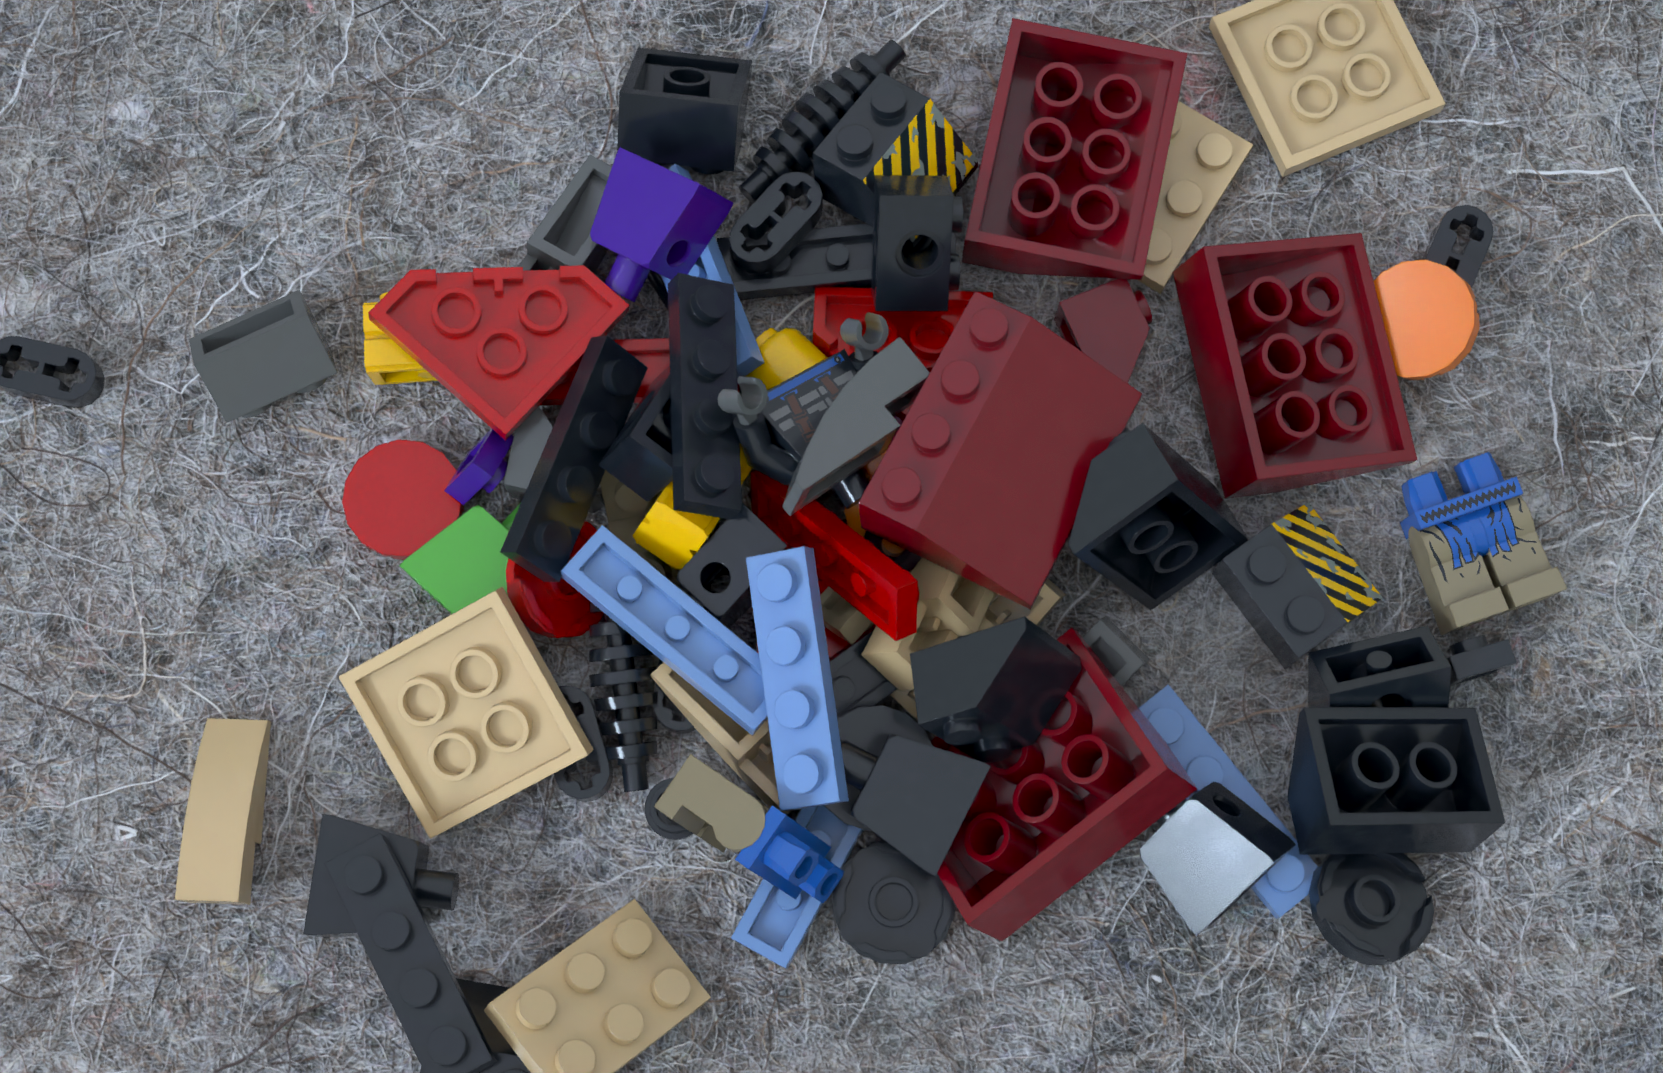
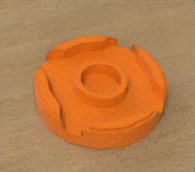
[1374,260,1480,380]

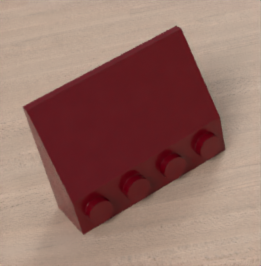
[961,18,1188,280]
[1173,233,1418,499]
[858,291,1142,610]
[931,627,1197,941]

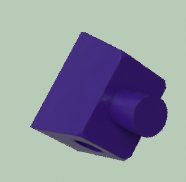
[590,147,734,302]

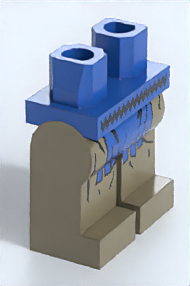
[1400,452,1567,636]
[654,754,844,903]

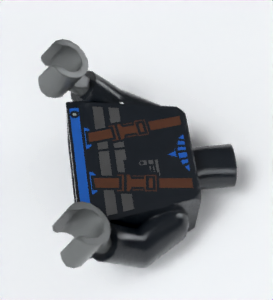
[717,312,889,509]

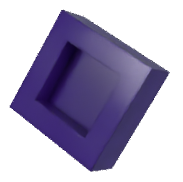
[444,428,514,505]

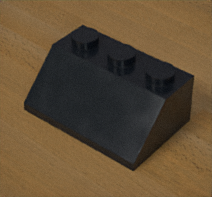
[1068,422,1249,610]
[1287,707,1505,855]

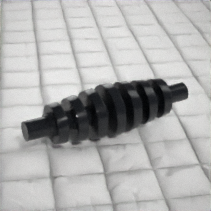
[739,40,906,203]
[589,602,658,792]

